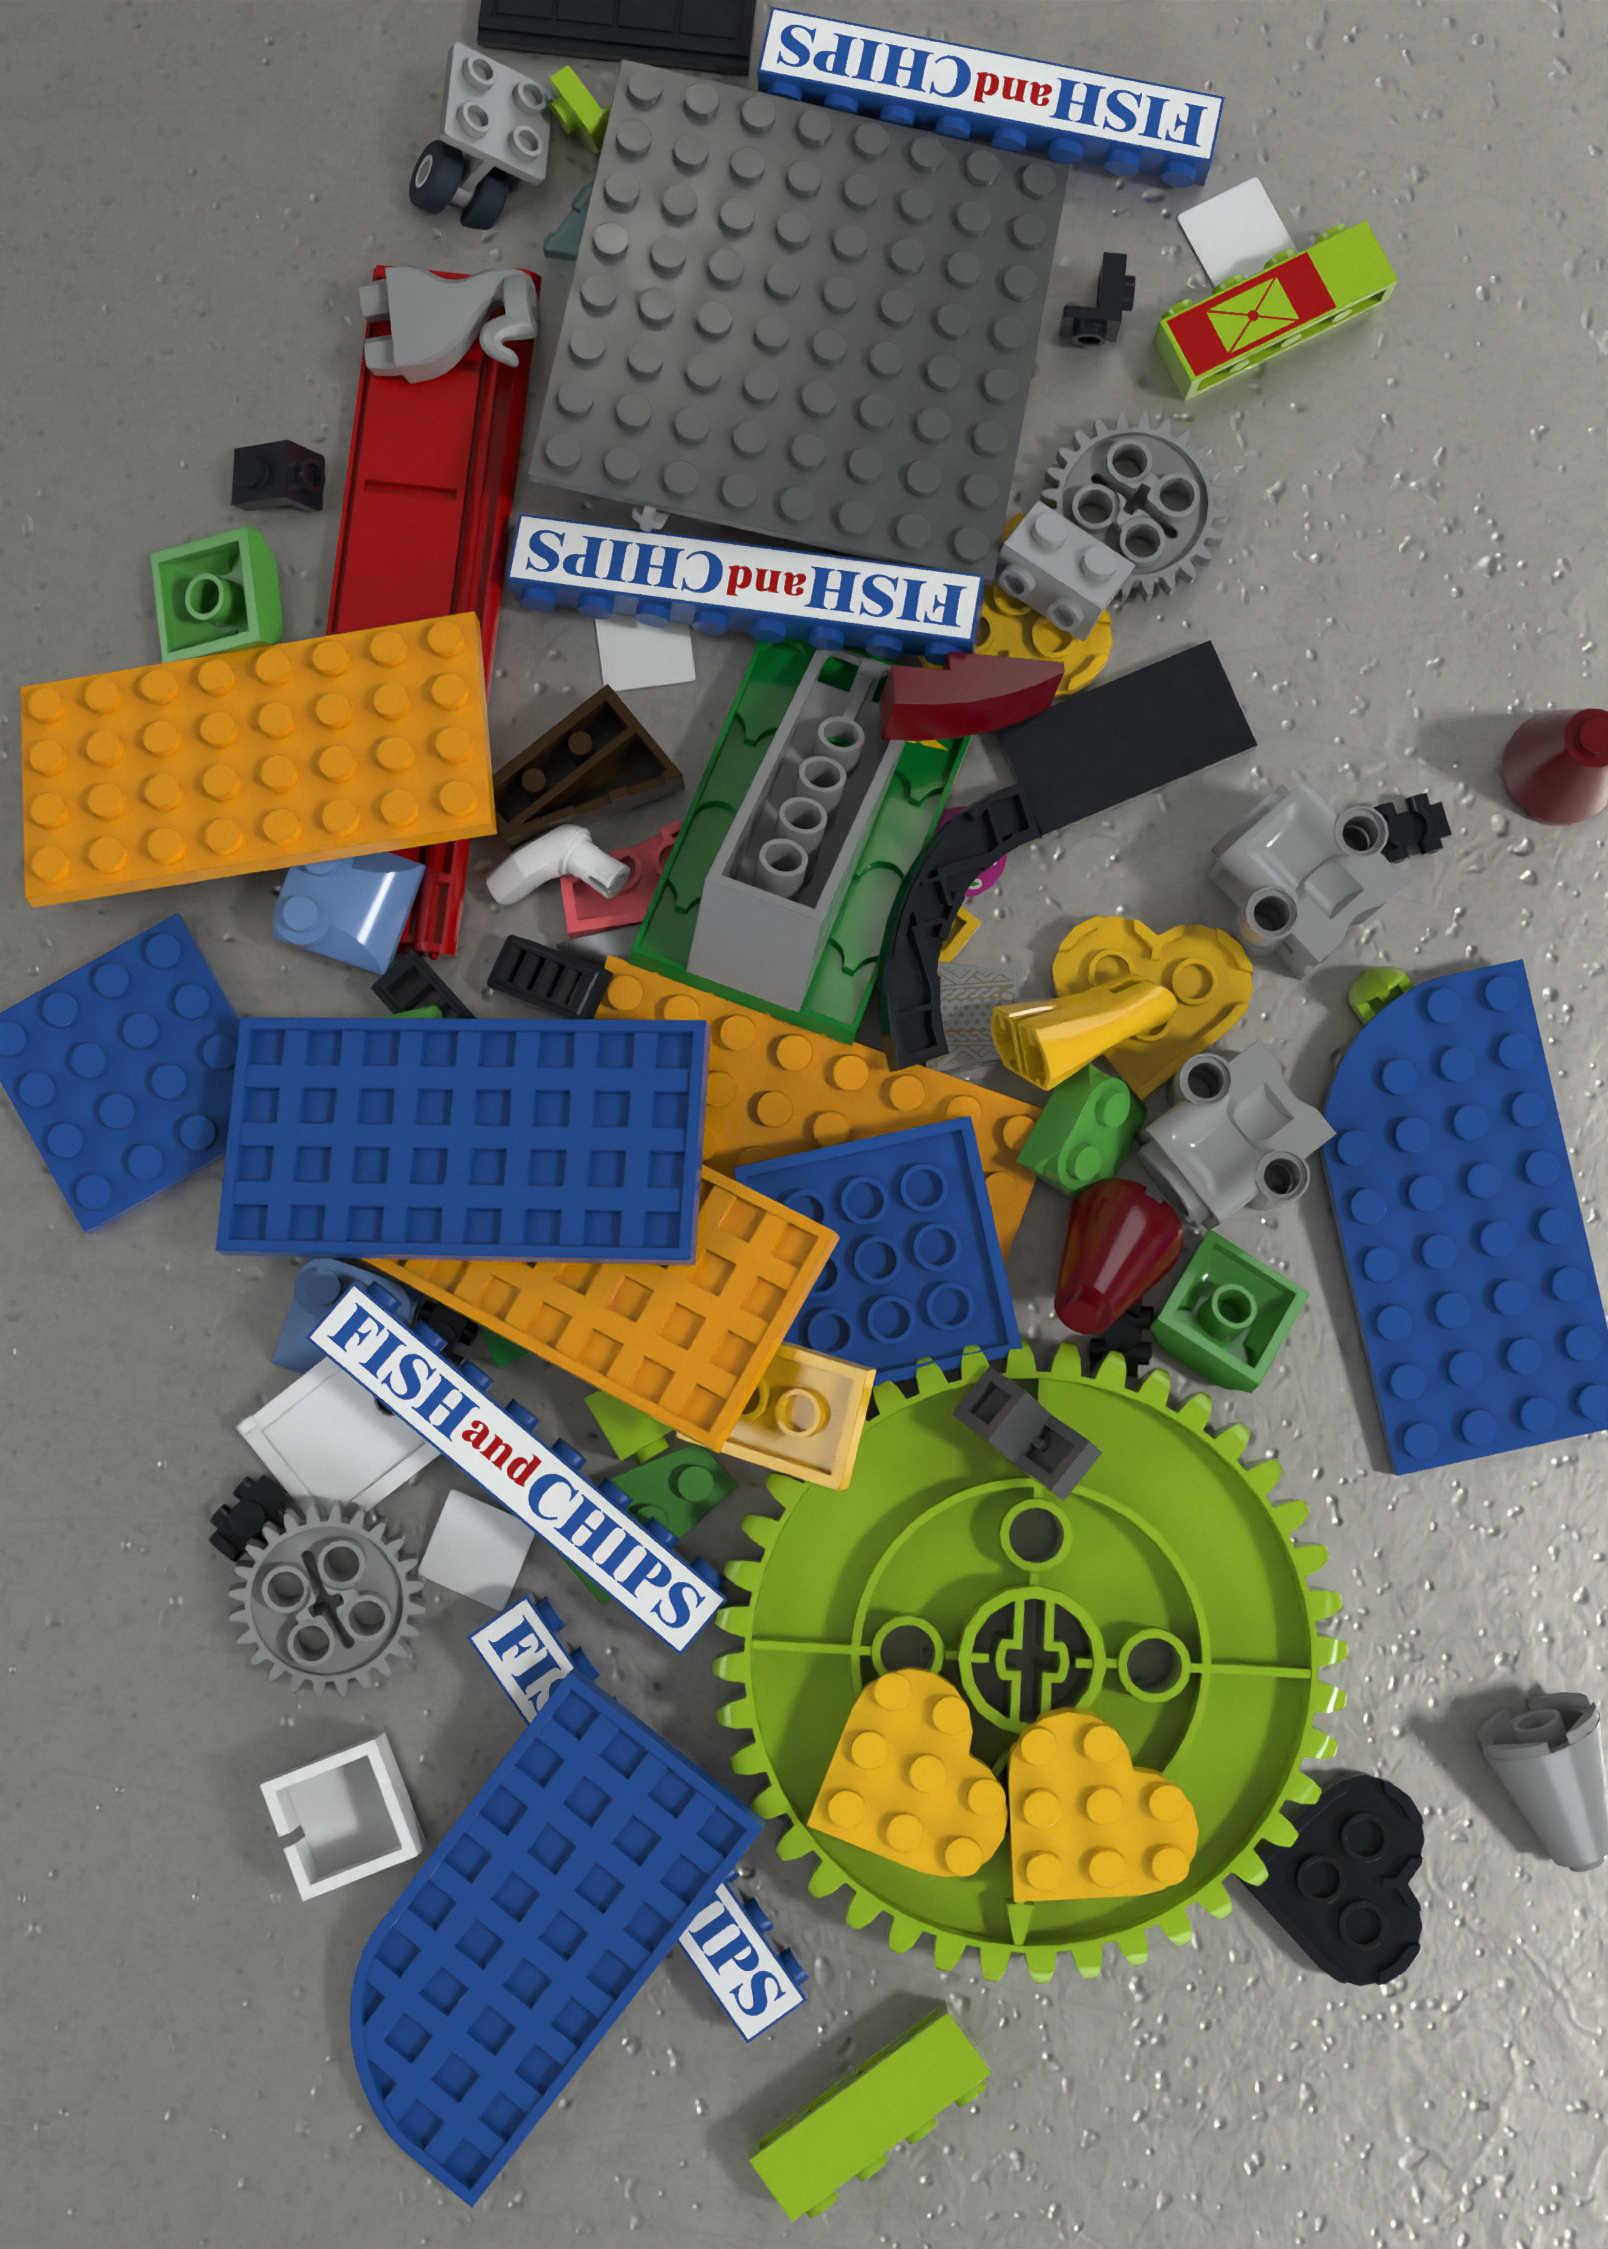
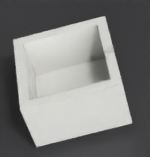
[260,1732,428,1901]

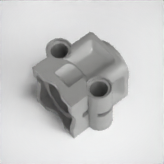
[1207,779,1408,980]
[1136,1038,1337,1230]

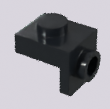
[1059,252,1136,347]
[231,440,325,513]

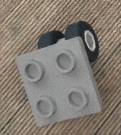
[409,42,553,230]

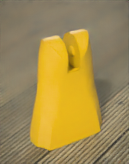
[990,972,1178,1091]

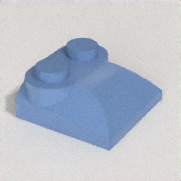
[272,852,426,976]
[271,1257,424,1403]

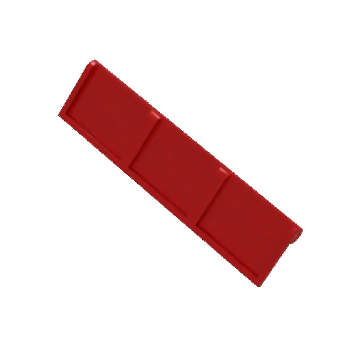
[326,265,542,961]

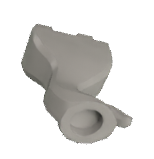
[359,265,541,384]

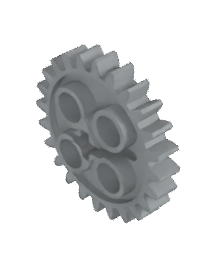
[1039,412,1230,603]
[228,1500,426,1698]

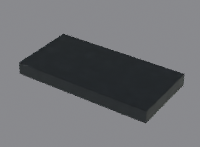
[995,640,1257,839]

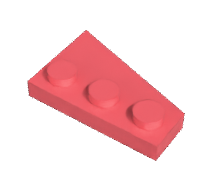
[560,820,684,940]

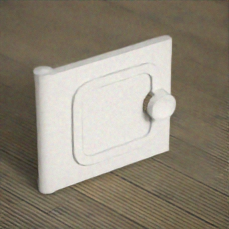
[235,1356,441,1518]

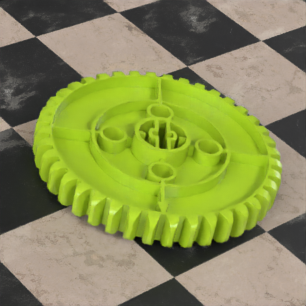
[711,1339,1349,1984]

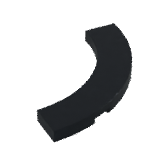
[878,781,1041,1072]

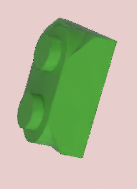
[150,526,283,663]
[1016,1063,1147,1201]
[1150,1229,1310,1393]

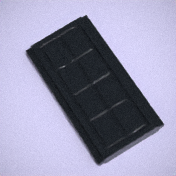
[477,0,758,75]

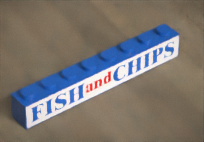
[757,7,1225,187]
[507,514,984,666]
[306,1280,728,1656]
[467,1592,810,2044]

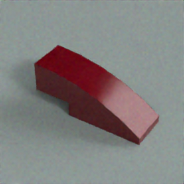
[879,652,1065,741]

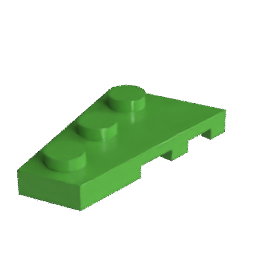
[552,1444,739,1606]

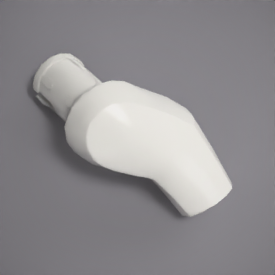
[486,824,631,905]

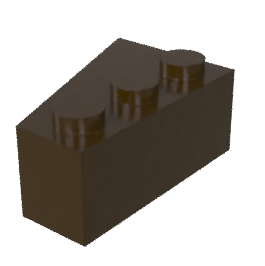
[492,684,685,852]

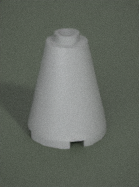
[1477,1692,1608,1872]

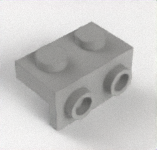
[994,500,1136,641]

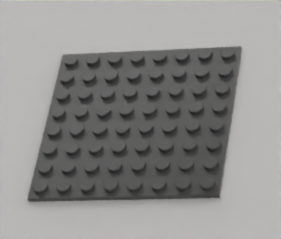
[527,59,1070,586]

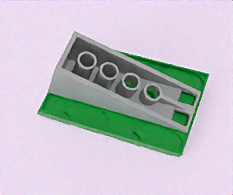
[628,637,973,1046]

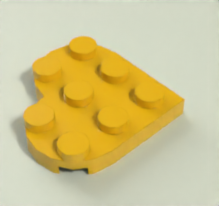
[917,512,1113,700]
[1050,916,1253,1102]
[806,1666,1008,1878]
[1006,1707,1199,1902]

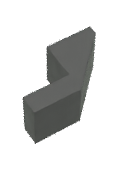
[952,1366,1102,1501]

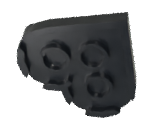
[1233,1772,1425,1986]

